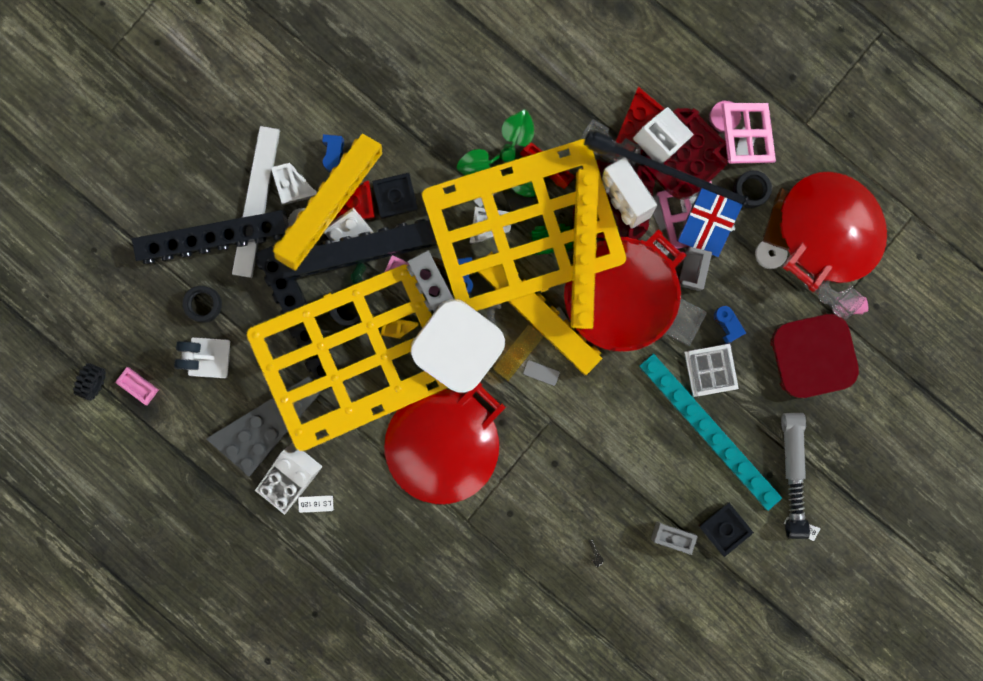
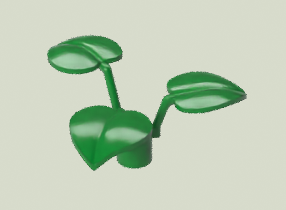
[457,109,536,197]

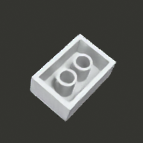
[602,157,657,229]

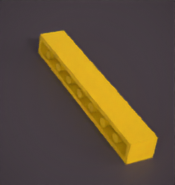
[273,133,382,271]
[571,169,599,329]
[478,251,602,375]

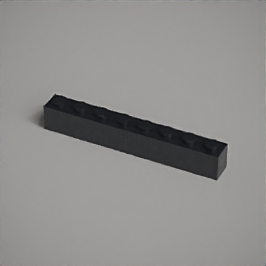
[281,219,436,281]

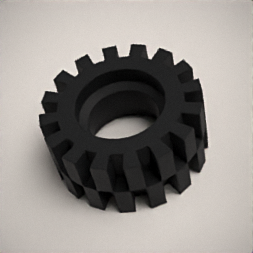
[73,363,106,401]

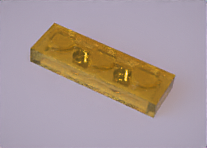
[493,325,544,381]

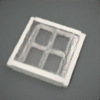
[684,344,739,397]

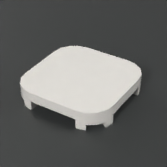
[411,299,505,392]

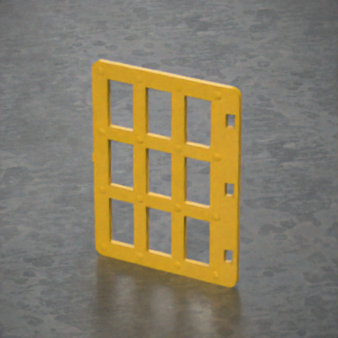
[422,139,626,311]
[247,265,448,451]

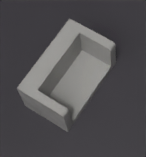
[679,247,712,291]
[651,521,697,555]

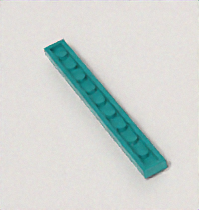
[639,353,782,511]

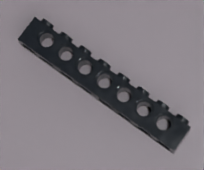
[132,210,289,265]
[256,244,345,392]

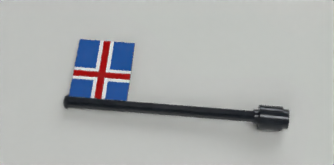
[584,130,748,257]

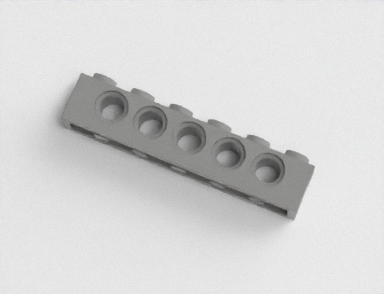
[407,251,453,313]

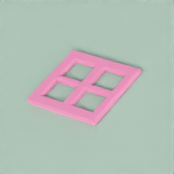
[721,103,776,163]
[657,181,712,249]

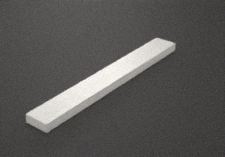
[232,126,280,278]

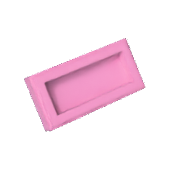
[115,367,159,405]

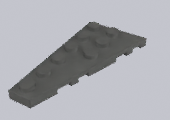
[206,377,322,476]

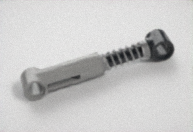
[781,413,810,539]

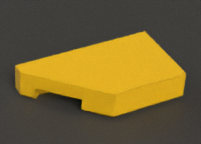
[380,319,419,339]

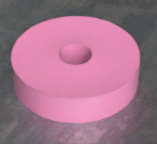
[709,101,741,132]

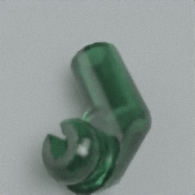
[351,263,367,286]

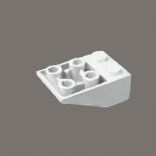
[633,107,694,164]
[255,443,323,515]

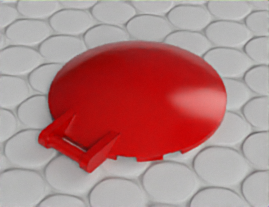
[780,172,887,292]
[564,229,687,352]
[384,382,506,504]

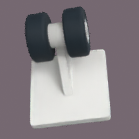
[174,338,230,378]

